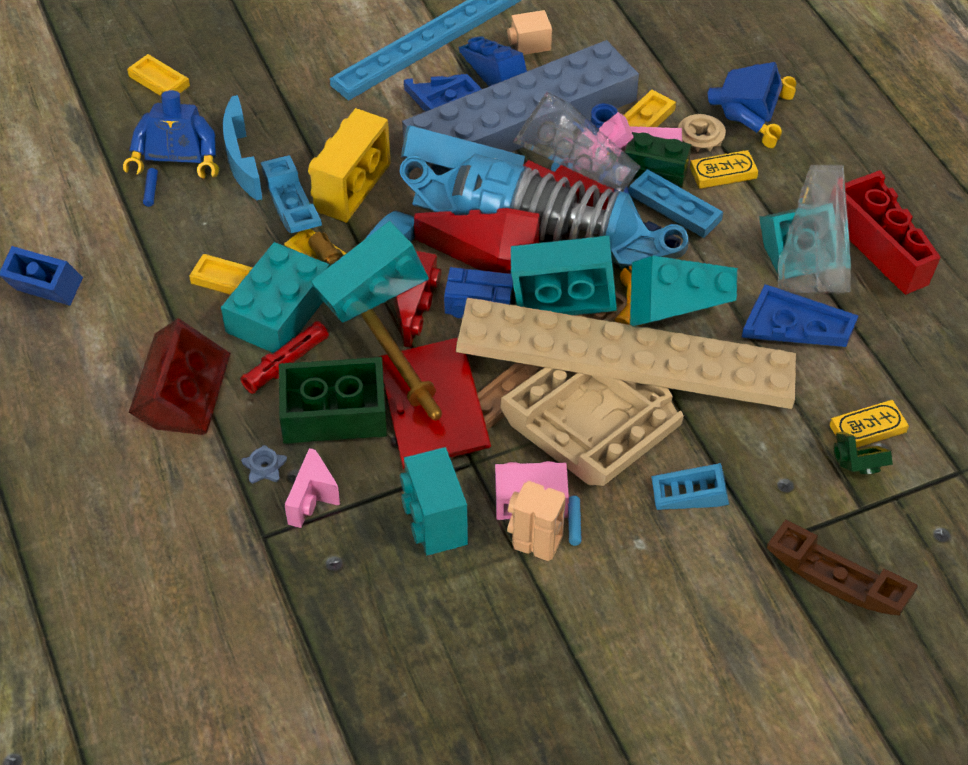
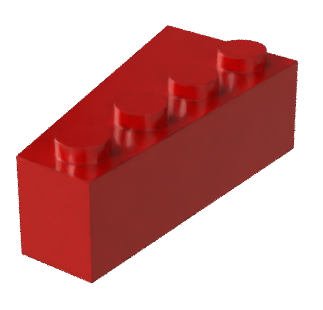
[828,170,941,295]

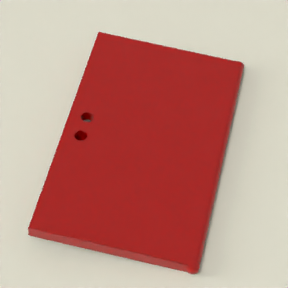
[378,337,491,469]

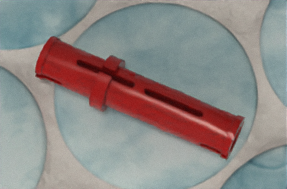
[240,321,329,394]

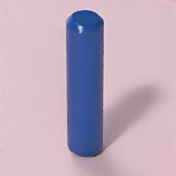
[143,168,158,207]

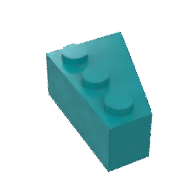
[310,221,429,323]

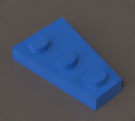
[741,284,858,347]

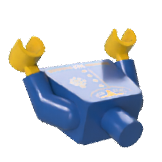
[708,62,797,148]
[123,90,219,178]

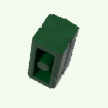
[623,132,692,188]

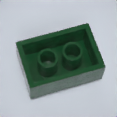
[279,357,387,443]

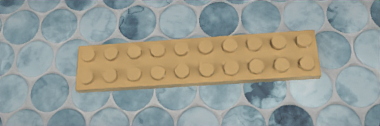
[456,298,796,409]

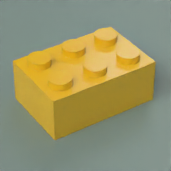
[308,108,391,223]

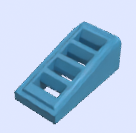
[651,463,729,510]

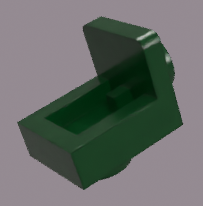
[834,432,893,474]

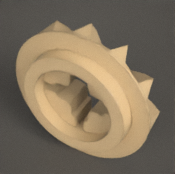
[678,114,726,152]

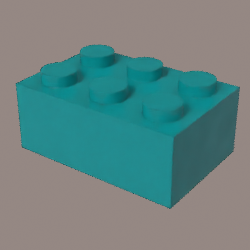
[511,236,617,315]
[221,242,330,353]

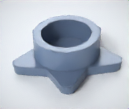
[241,445,287,483]

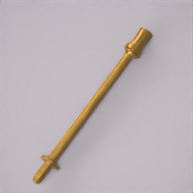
[308,232,442,421]

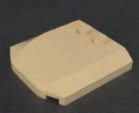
[500,367,684,486]

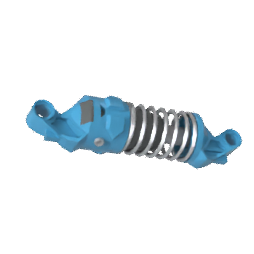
[400,154,688,269]

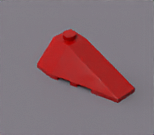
[414,208,540,274]

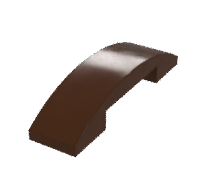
[767,519,918,616]

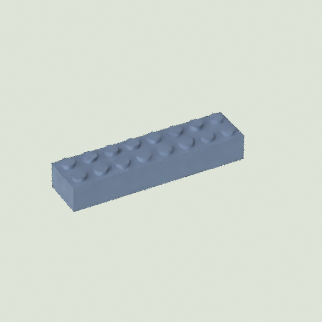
[402,40,639,175]

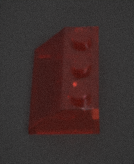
[128,318,231,435]

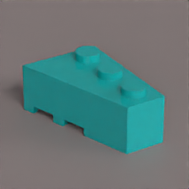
[630,256,738,326]

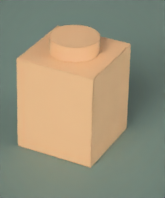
[507,10,552,55]

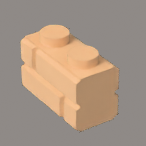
[507,481,566,561]

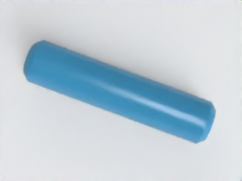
[568,496,581,546]

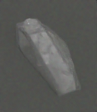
[778,165,851,294]

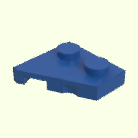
[404,74,482,112]

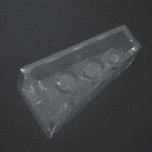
[513,92,640,192]

